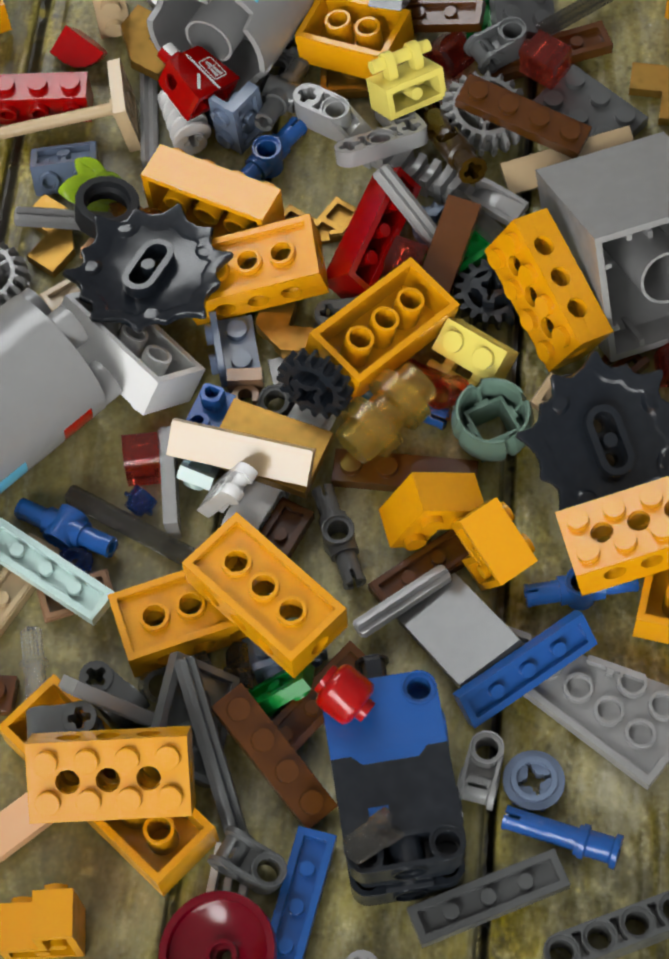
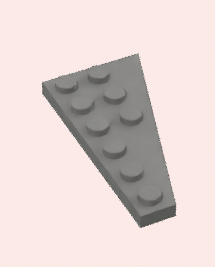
[508,626,669,790]

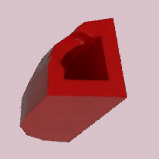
[50,25,107,67]

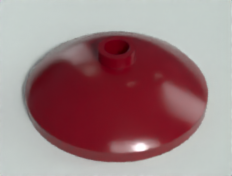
[158,891,277,959]

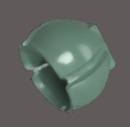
[451,378,534,463]

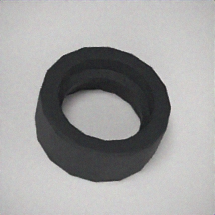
[75,176,140,239]

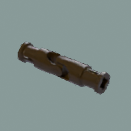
[415,102,487,184]

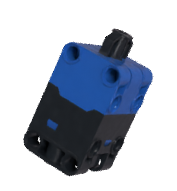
[323,654,466,906]

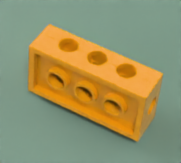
[484,208,614,372]
[193,214,329,326]
[555,476,669,596]
[182,512,348,678]
[107,569,267,678]
[24,726,196,824]

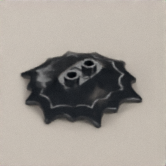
[62,204,233,333]
[516,351,669,511]

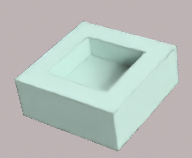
[176,459,220,491]

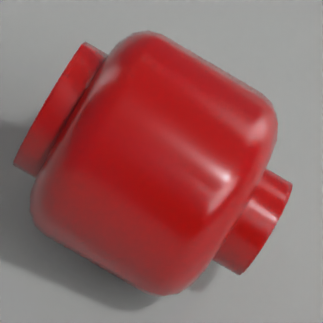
[314,664,375,724]

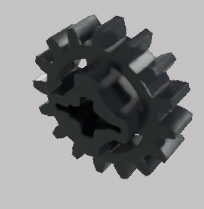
[454,259,519,331]
[276,348,354,419]

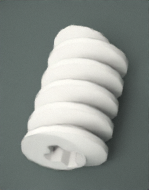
[157,89,212,155]

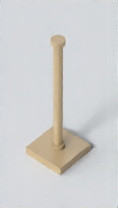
[0,58,141,152]

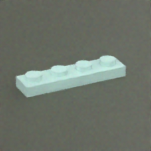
[0,517,114,626]

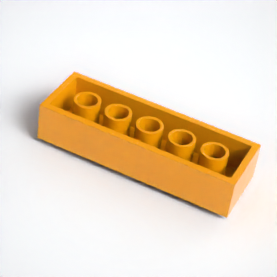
[0,674,220,897]

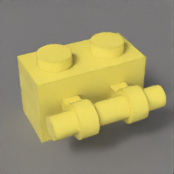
[366,38,447,121]
[425,318,519,392]

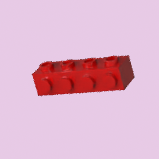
[0,71,93,125]
[326,166,422,299]

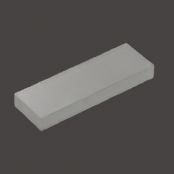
[158,426,182,540]
[58,674,155,728]

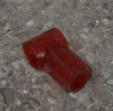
[396,359,470,410]

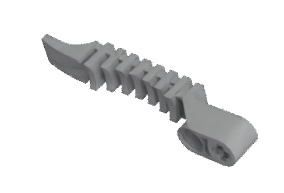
[293,83,529,226]

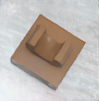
[227,367,265,405]

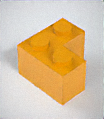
[379,472,484,551]
[451,497,538,591]
[0,883,86,959]

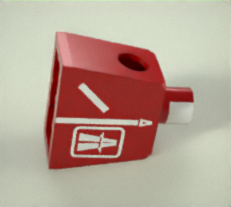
[157,42,240,121]

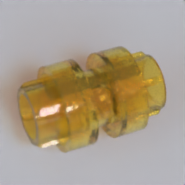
[335,363,436,464]

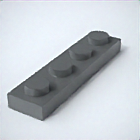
[407,848,571,948]

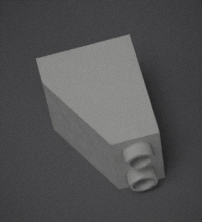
[535,131,669,362]

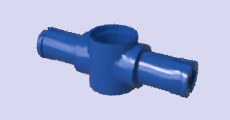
[240,116,307,181]
[14,498,118,558]
[523,567,639,610]

